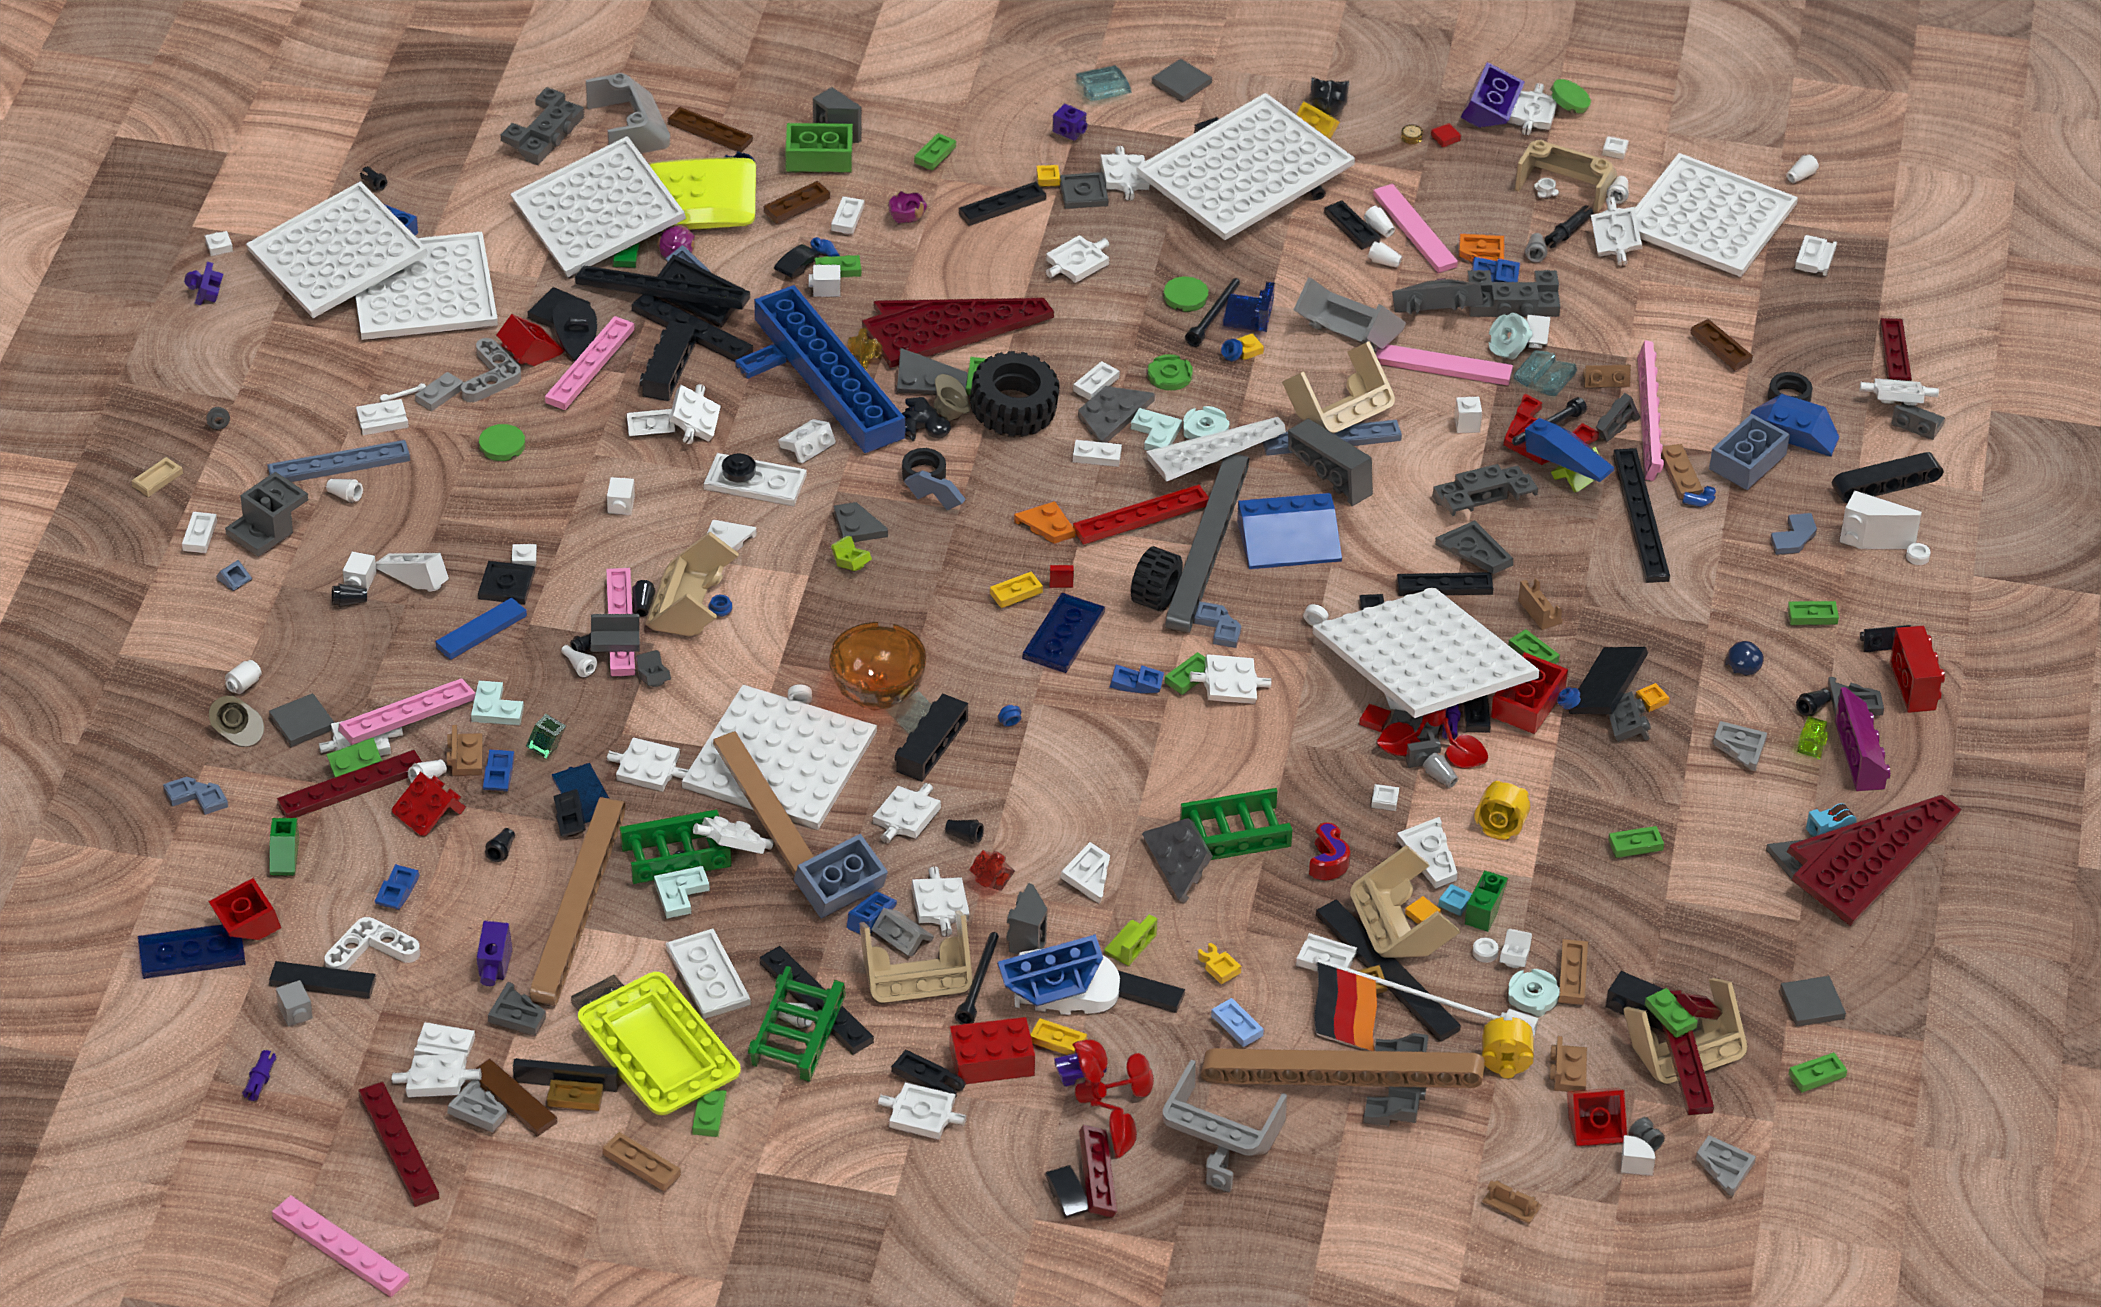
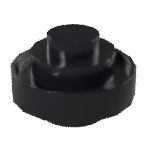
[722,453,756,483]

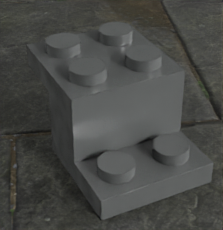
[225,472,308,557]

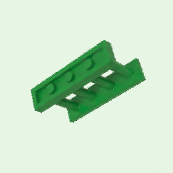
[1180,788,1293,860]
[619,809,731,884]
[748,966,846,1082]

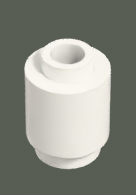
[225,660,262,694]

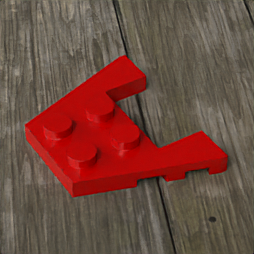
[1503,394,1599,465]

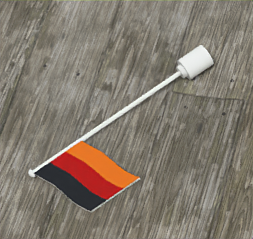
[1313,956,1539,1051]

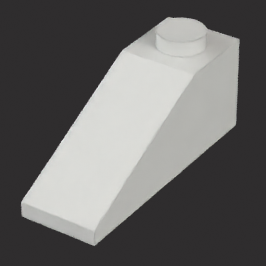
[375,553,449,592]

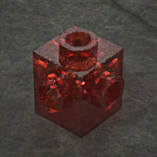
[969,850,1015,891]

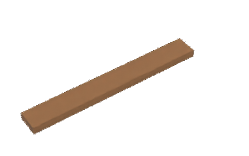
[713,731,814,876]

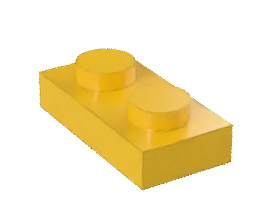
[1296,101,1340,139]
[990,571,1043,608]
[1030,1018,1087,1055]

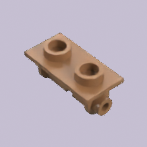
[1583,364,1631,388]
[1482,1180,1542,1224]

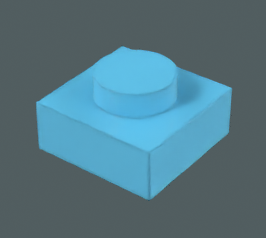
[1438,884,1472,916]

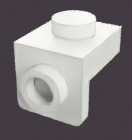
[1499,929,1532,968]

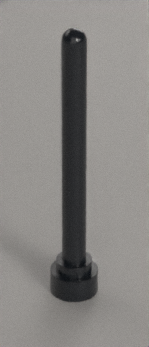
[1185,278,1240,347]
[1512,397,1587,446]
[955,932,999,1024]

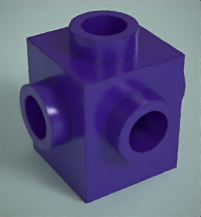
[1052,103,1088,141]

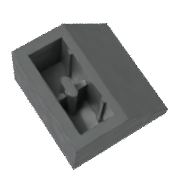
[813,87,862,143]
[1006,883,1048,955]

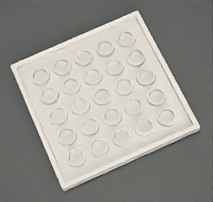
[511,136,686,277]
[1635,153,1798,277]
[246,181,429,318]
[355,232,498,340]
[682,685,877,830]

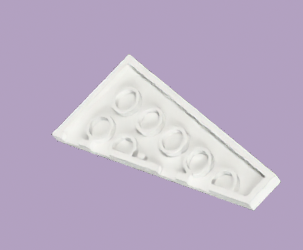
[1146,417,1286,482]

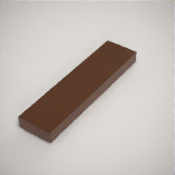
[668,107,753,153]
[475,1059,557,1136]

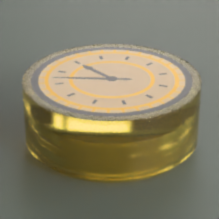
[1401,124,1423,144]

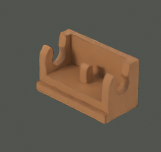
[1518,578,1563,630]

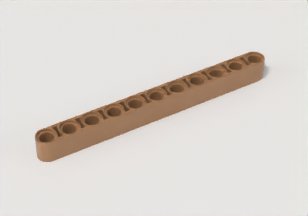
[530,797,626,1005]
[1201,1048,1485,1088]

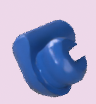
[810,237,840,257]
[1682,486,1716,507]

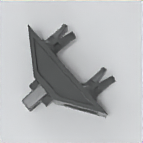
[1392,278,1484,314]

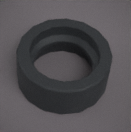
[1768,372,1813,402]
[902,448,946,481]

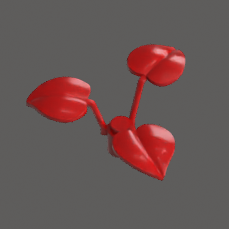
[1376,708,1488,768]
[1072,1039,1154,1158]

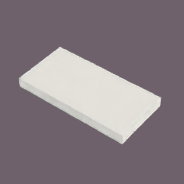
[704,453,807,506]
[666,929,751,1019]

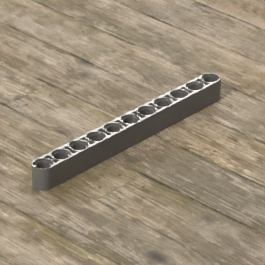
[1165,454,1249,633]

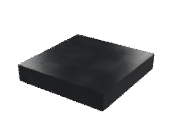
[527,287,591,329]
[478,561,535,605]

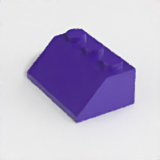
[1460,62,1525,128]

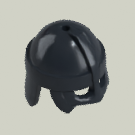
[1310,77,1349,117]

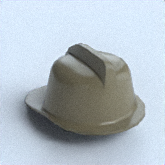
[934,374,971,422]
[209,696,264,747]

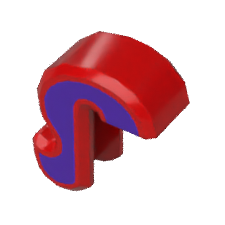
[1309,822,1351,880]

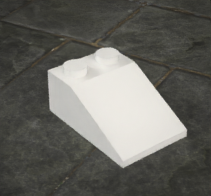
[1840,491,1922,549]

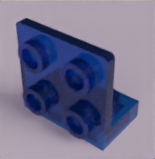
[1223,281,1275,332]

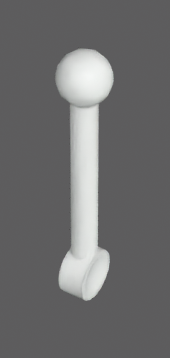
[380,383,426,402]

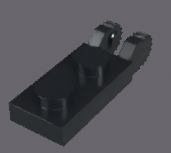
[891,1050,966,1098]

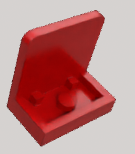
[392,771,466,837]

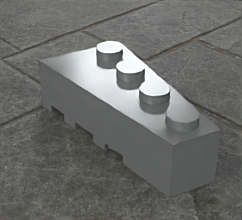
[1288,419,1373,507]

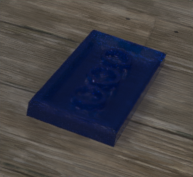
[1022,593,1105,673]
[138,924,246,979]

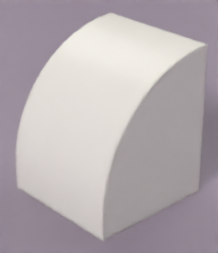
[1621,1136,1655,1175]

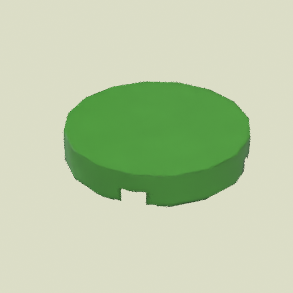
[1550,79,1591,113]
[1164,276,1209,312]
[1148,354,1193,390]
[479,424,525,461]

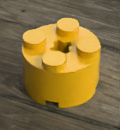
[1474,781,1530,840]
[1482,1017,1534,1079]

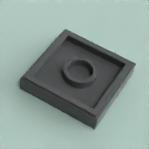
[1151,58,1212,102]
[1060,172,1109,209]
[269,693,335,747]
[1780,976,1846,1027]

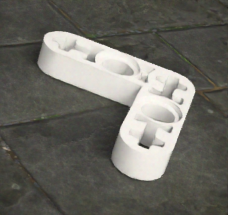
[325,917,420,970]

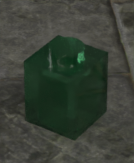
[526,714,566,759]

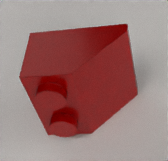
[496,314,564,366]
[208,878,282,940]
[1567,1087,1627,1146]

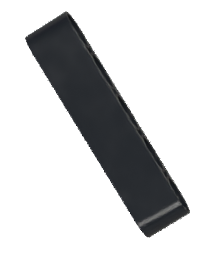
[1832,452,1944,503]

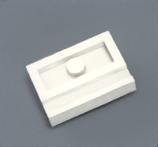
[1795,235,1837,276]
[356,399,409,435]
[1296,933,1357,972]
[414,1023,475,1058]

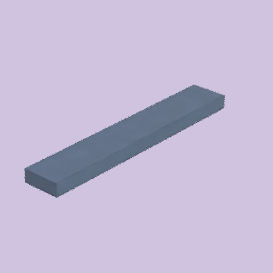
[1262,420,1402,456]
[267,440,410,482]

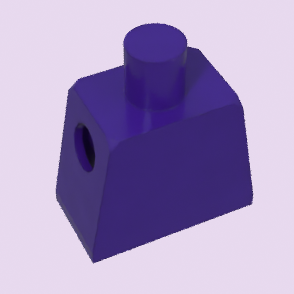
[477,921,513,986]

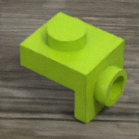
[831,536,872,571]

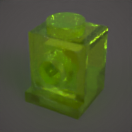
[1797,716,1829,759]

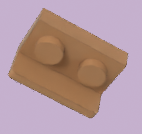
[447,725,483,776]
[1550,1036,1587,1092]

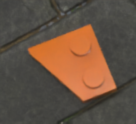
[1459,234,1504,262]
[1014,501,1075,544]

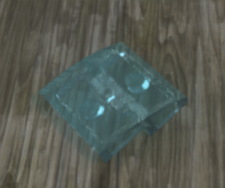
[1075,65,1132,101]
[1513,350,1577,397]

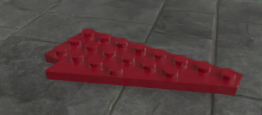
[862,298,1054,368]
[1787,795,1962,926]

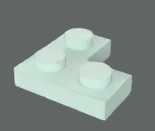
[1131,408,1182,451]
[471,681,524,725]
[654,866,709,918]

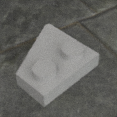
[1713,721,1767,771]
[447,1079,507,1132]
[1696,1135,1756,1196]

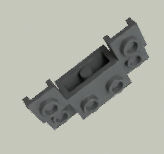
[500,87,584,165]
[1467,270,1560,317]
[1432,464,1538,516]
[1363,1033,1429,1126]

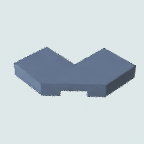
[904,470,965,510]
[1770,513,1817,555]
[1194,601,1241,648]
[163,777,228,815]

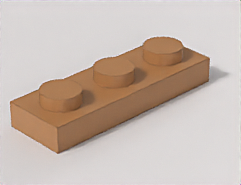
[1660,444,1703,500]
[1559,939,1588,1005]
[602,1132,681,1192]

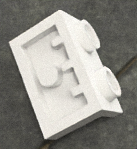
[778,419,836,463]

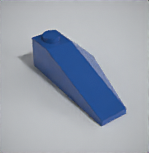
[1525,418,1614,482]

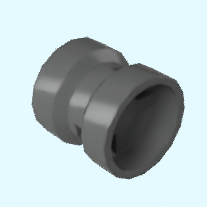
[1628,1117,1665,1152]

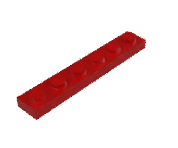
[1073,484,1209,545]

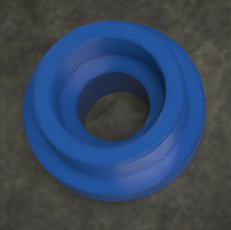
[1221,339,1243,362]
[708,594,733,616]
[1557,687,1581,709]
[998,705,1022,727]

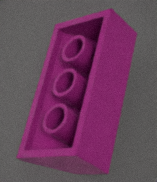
[1835,687,1891,791]

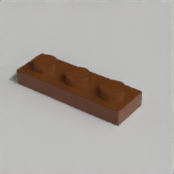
[764,181,830,224]
[1690,319,1753,371]

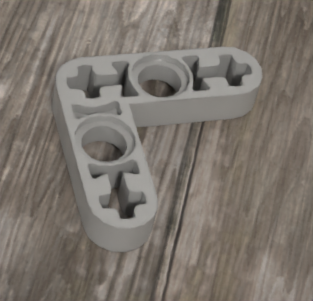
[461,338,521,402]

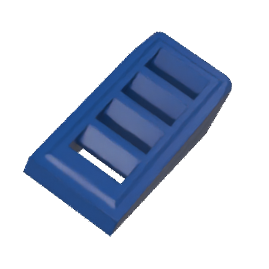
[847,891,897,935]

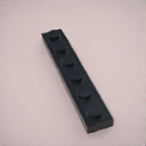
[631,295,753,362]
[760,946,874,1055]

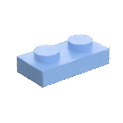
[1211,998,1264,1047]

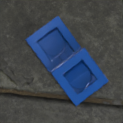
[1471,257,1520,282]
[1109,664,1164,693]
[483,750,515,791]
[375,864,420,910]

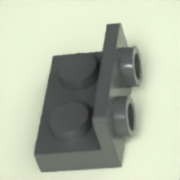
[1891,402,1945,440]
[1609,691,1651,742]

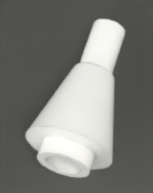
[561,645,597,677]

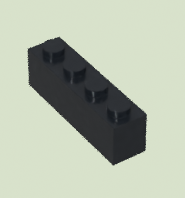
[639,321,696,401]
[894,693,968,782]

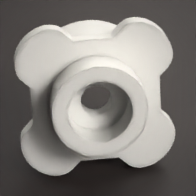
[1534,178,1559,198]

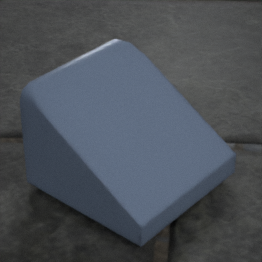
[216,560,252,591]

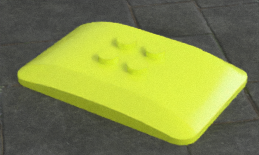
[648,158,756,232]
[578,972,740,1115]

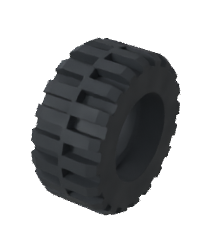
[970,351,1060,437]

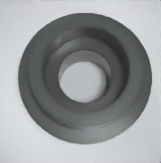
[206,407,230,429]

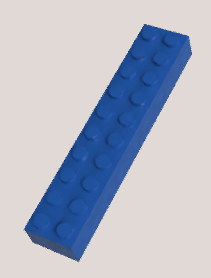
[754,285,905,453]

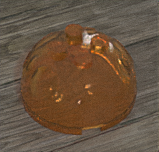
[829,622,926,711]

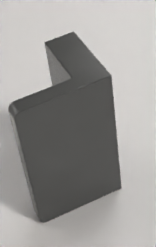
[591,614,640,652]

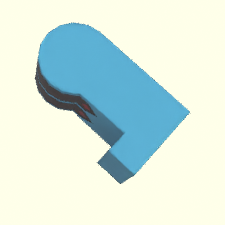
[1806,803,1857,837]

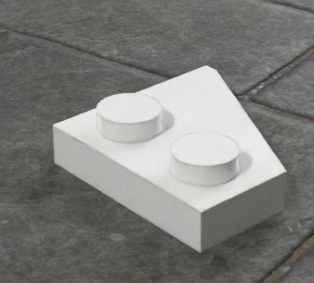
[707,520,757,551]
[1060,842,1110,904]

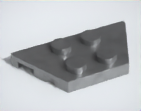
[1078,386,1155,443]
[1142,818,1213,903]

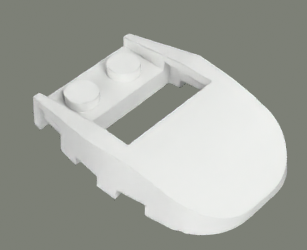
[1015,948,1120,1015]

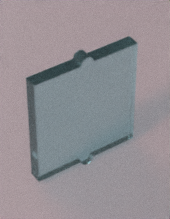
[886,691,931,734]

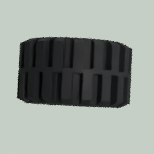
[1131,546,1183,612]

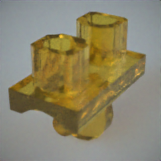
[847,328,883,371]

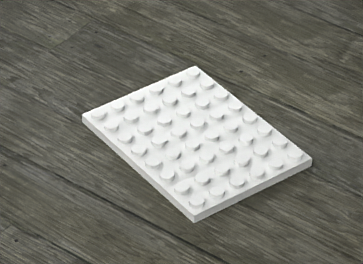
[1136,93,1355,240]
[1313,588,1539,718]

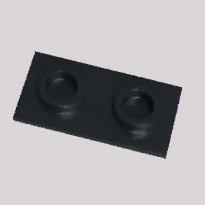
[1860,625,1911,652]

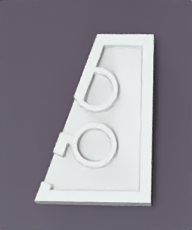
[1397,817,1458,889]

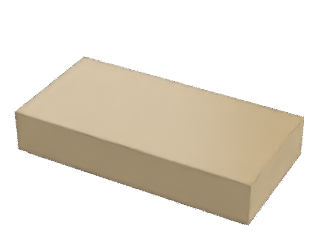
[132,457,183,497]

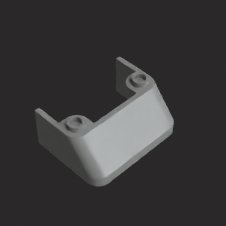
[585,73,670,154]
[1293,277,1406,352]
[1163,1060,1287,1155]

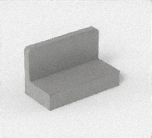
[871,908,934,956]

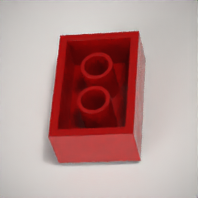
[1890,625,1945,713]
[1491,652,1568,734]
[949,1017,1035,1084]

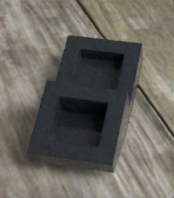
[774,244,820,278]
[553,789,586,838]
[1045,1165,1089,1219]

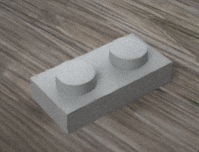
[415,372,464,411]

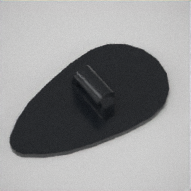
[552,299,597,361]

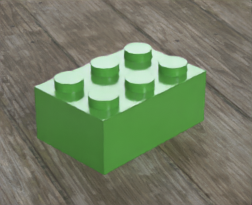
[786,123,853,173]

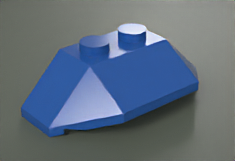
[1750,394,1839,457]
[997,934,1103,1007]

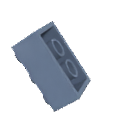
[1709,414,1790,490]
[794,833,888,918]

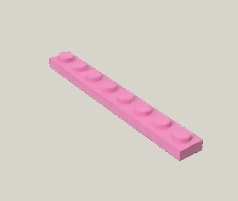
[1637,340,1664,481]

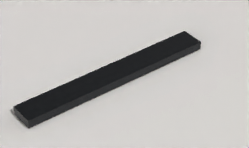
[575,265,751,310]
[1613,448,1670,583]
[1316,899,1461,1042]

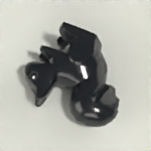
[902,397,951,441]

